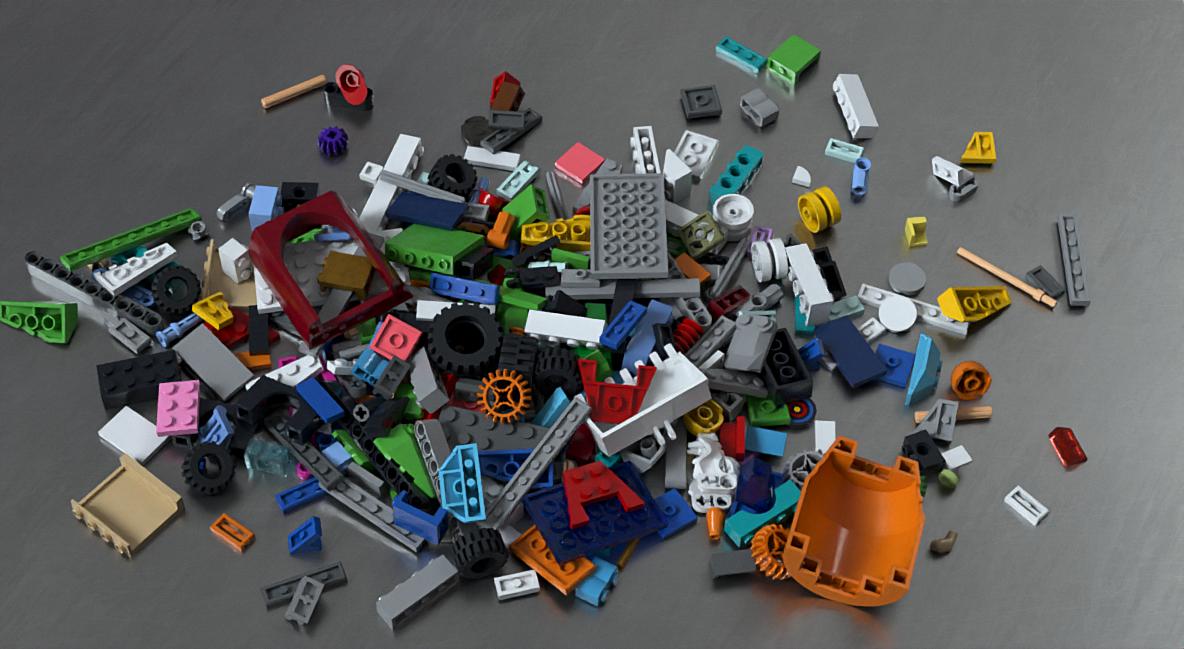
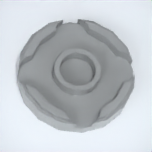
[888,262,927,296]

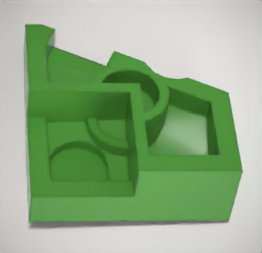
[393,384,424,421]
[332,430,376,473]

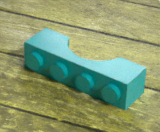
[724,479,801,548]

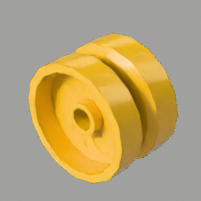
[798,186,842,233]

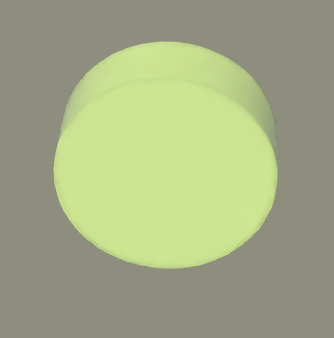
[938,469,959,488]

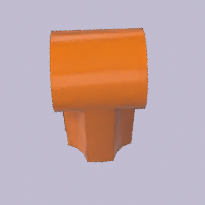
[486,211,515,250]

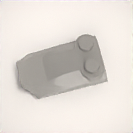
[723,314,778,373]

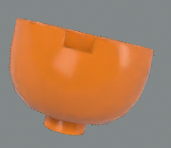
[950,361,992,400]

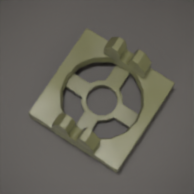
[677,210,725,261]

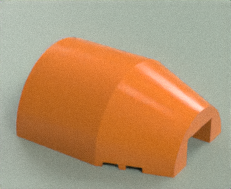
[783,435,926,606]

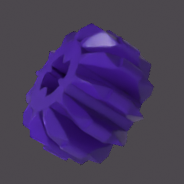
[318,126,348,156]

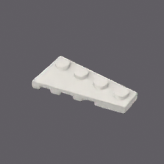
[94,243,179,296]
[245,355,324,390]

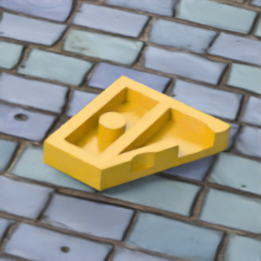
[961,132,996,164]
[192,291,233,330]

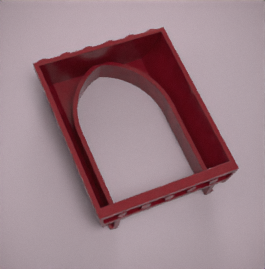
[249,191,413,350]

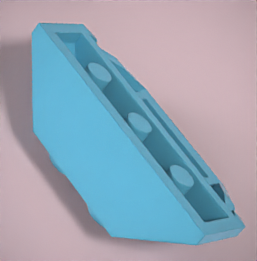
[905,333,943,406]
[438,443,486,523]

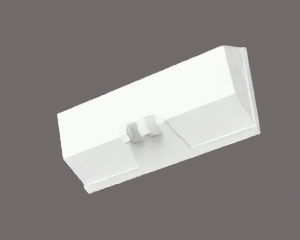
[574,343,712,457]

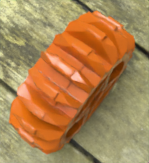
[477,369,532,424]
[750,524,792,580]

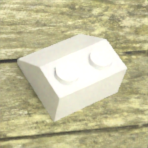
[663,149,692,204]

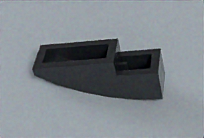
[812,246,847,299]
[363,396,409,439]

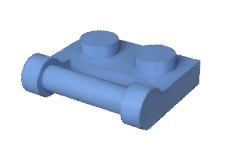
[197,405,235,459]

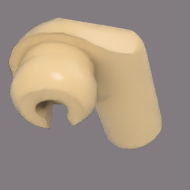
[930,530,958,552]

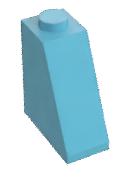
[530,387,584,428]

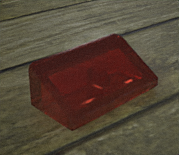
[1048,427,1088,466]

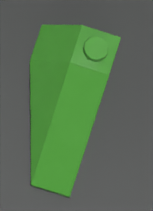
[496,278,530,336]
[0,301,78,343]
[374,424,438,499]

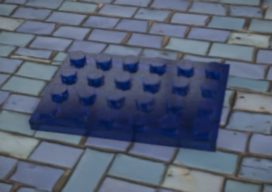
[521,460,669,566]

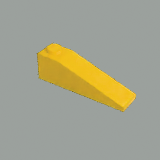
[521,215,590,253]
[937,286,1012,322]

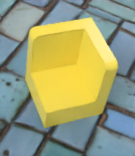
[905,217,928,247]

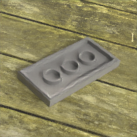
[172,323,254,402]

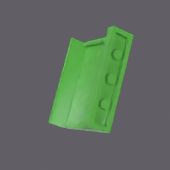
[385,224,484,275]

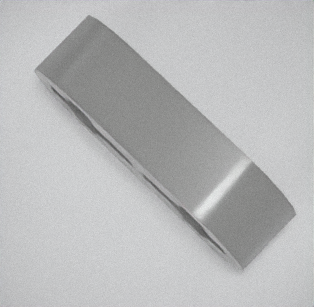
[948,176,979,202]
[217,193,249,222]

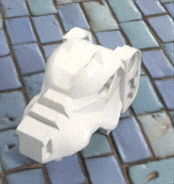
[686,432,741,513]

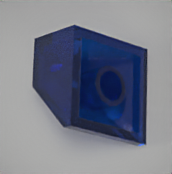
[735,457,775,514]

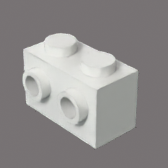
[218,238,252,284]

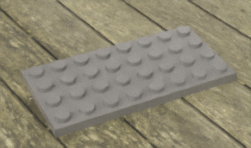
[590,173,668,279]

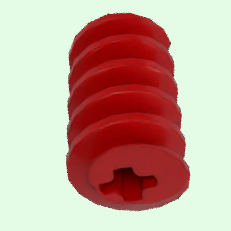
[673,318,705,355]

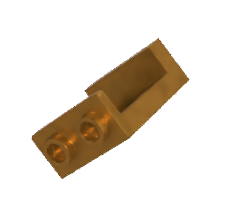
[317,251,376,300]

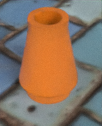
[706,507,726,539]

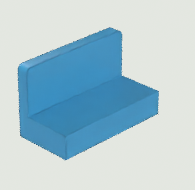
[745,426,787,457]

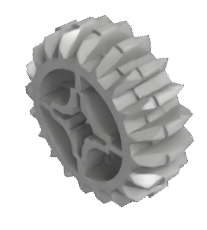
[783,448,825,491]

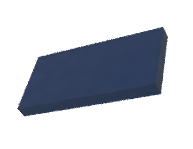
[386,192,469,231]
[813,315,887,388]

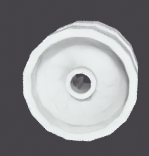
[713,194,754,241]
[751,238,788,283]

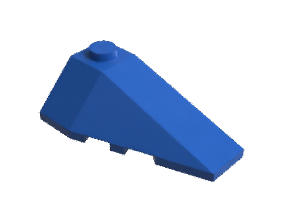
[478,449,554,489]

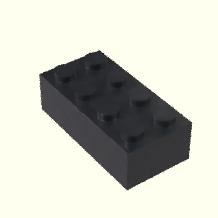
[759,328,813,406]
[96,350,182,410]

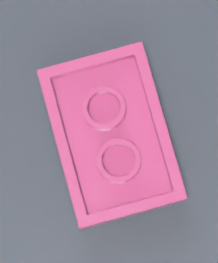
[156,380,200,437]

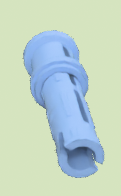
[156,313,204,347]

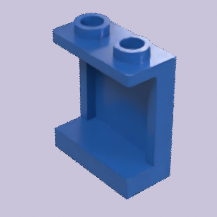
[392,490,448,545]

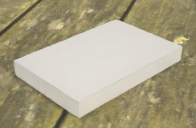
[674,130,719,182]
[98,406,171,466]

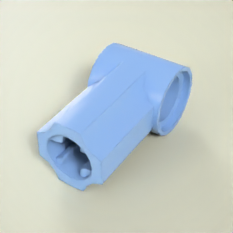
[851,157,871,196]

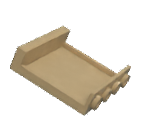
[200,239,257,310]
[71,453,185,557]

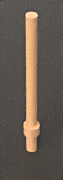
[957,247,1057,308]

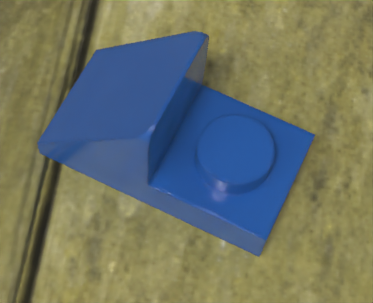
[798,338,825,372]
[288,516,322,554]

